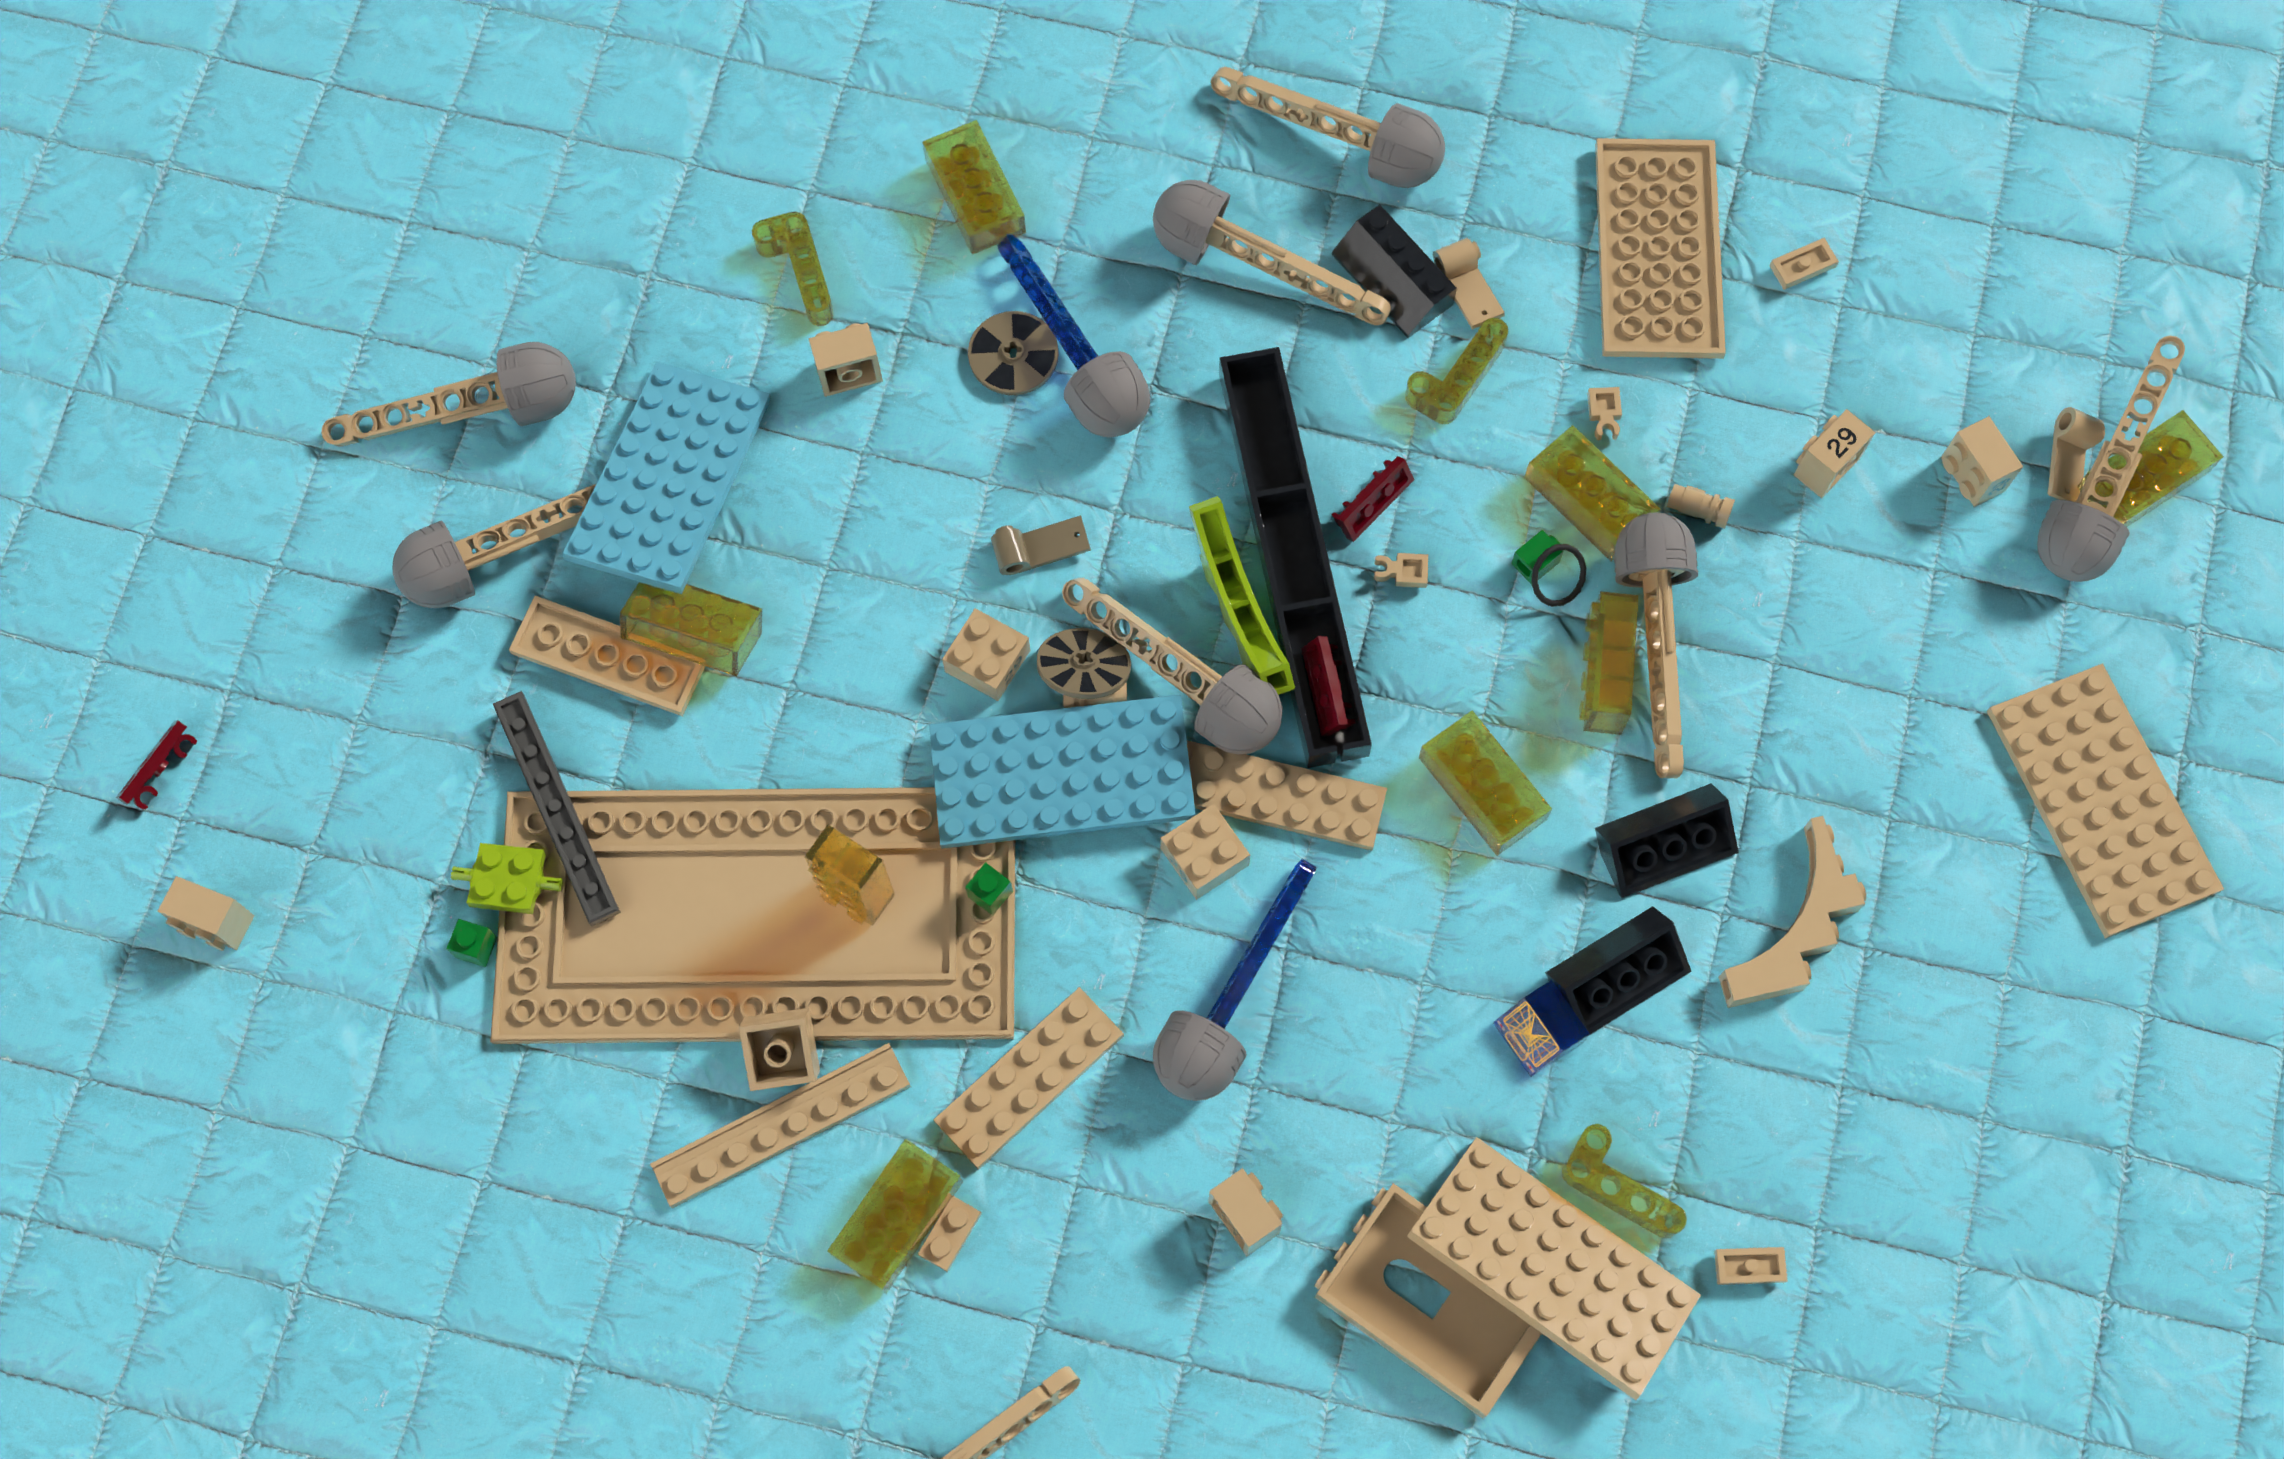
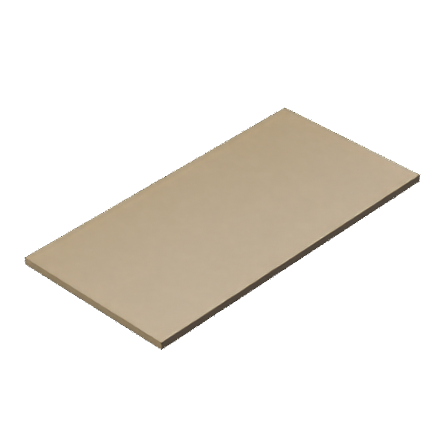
[490,787,1016,1044]

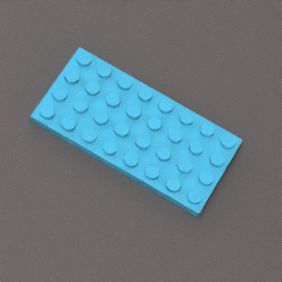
[562,362,771,594]
[929,695,1196,849]

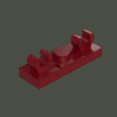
[1332,456,1415,542]
[1301,636,1356,736]
[116,720,197,810]

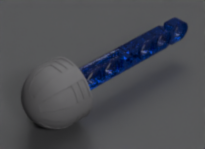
[997,234,1150,437]
[1153,858,1316,1101]

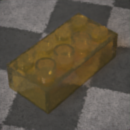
[922,120,1026,255]
[2077,410,2224,527]
[1524,425,1661,562]
[620,582,762,676]
[1579,591,1638,735]
[1418,710,1552,856]
[804,824,895,926]
[827,1139,963,1294]

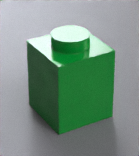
[1511,530,1563,585]
[965,862,1013,916]
[446,919,498,967]

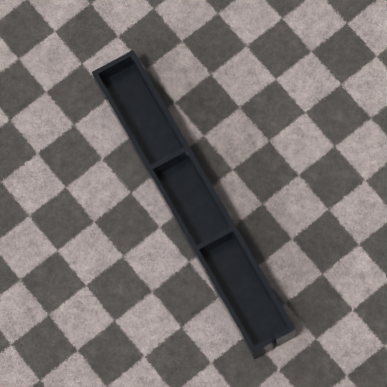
[1219,347,1372,768]

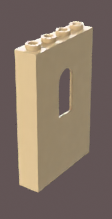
[1314,1183,1542,1419]

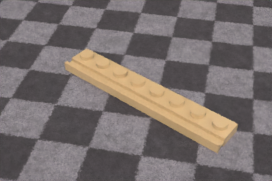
[650,1043,911,1208]

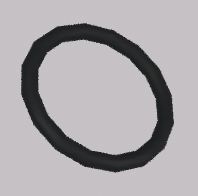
[1531,544,1587,607]

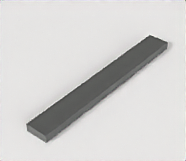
[493,691,621,927]

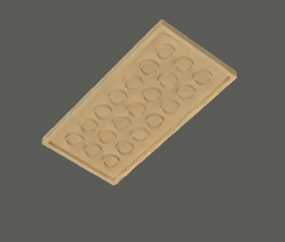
[1595,138,1726,359]
[1986,663,2224,939]
[1407,1137,1701,1400]

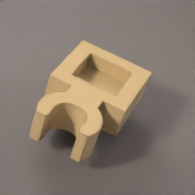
[1587,387,1622,440]
[1374,553,1428,588]

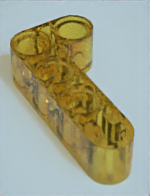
[752,211,834,326]
[1405,318,1508,424]
[1562,1124,1687,1238]

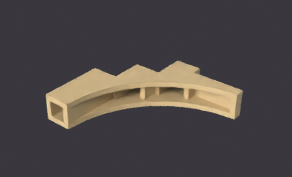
[1719,816,1866,1008]

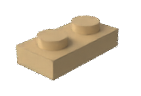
[1769,238,1839,290]
[918,1195,982,1272]
[1714,1247,1788,1285]

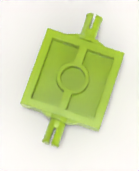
[451,843,563,914]

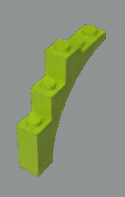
[1189,496,1295,695]

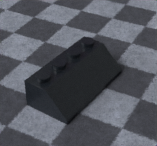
[1332,204,1457,338]
[1595,783,1739,898]
[1545,906,1692,1038]

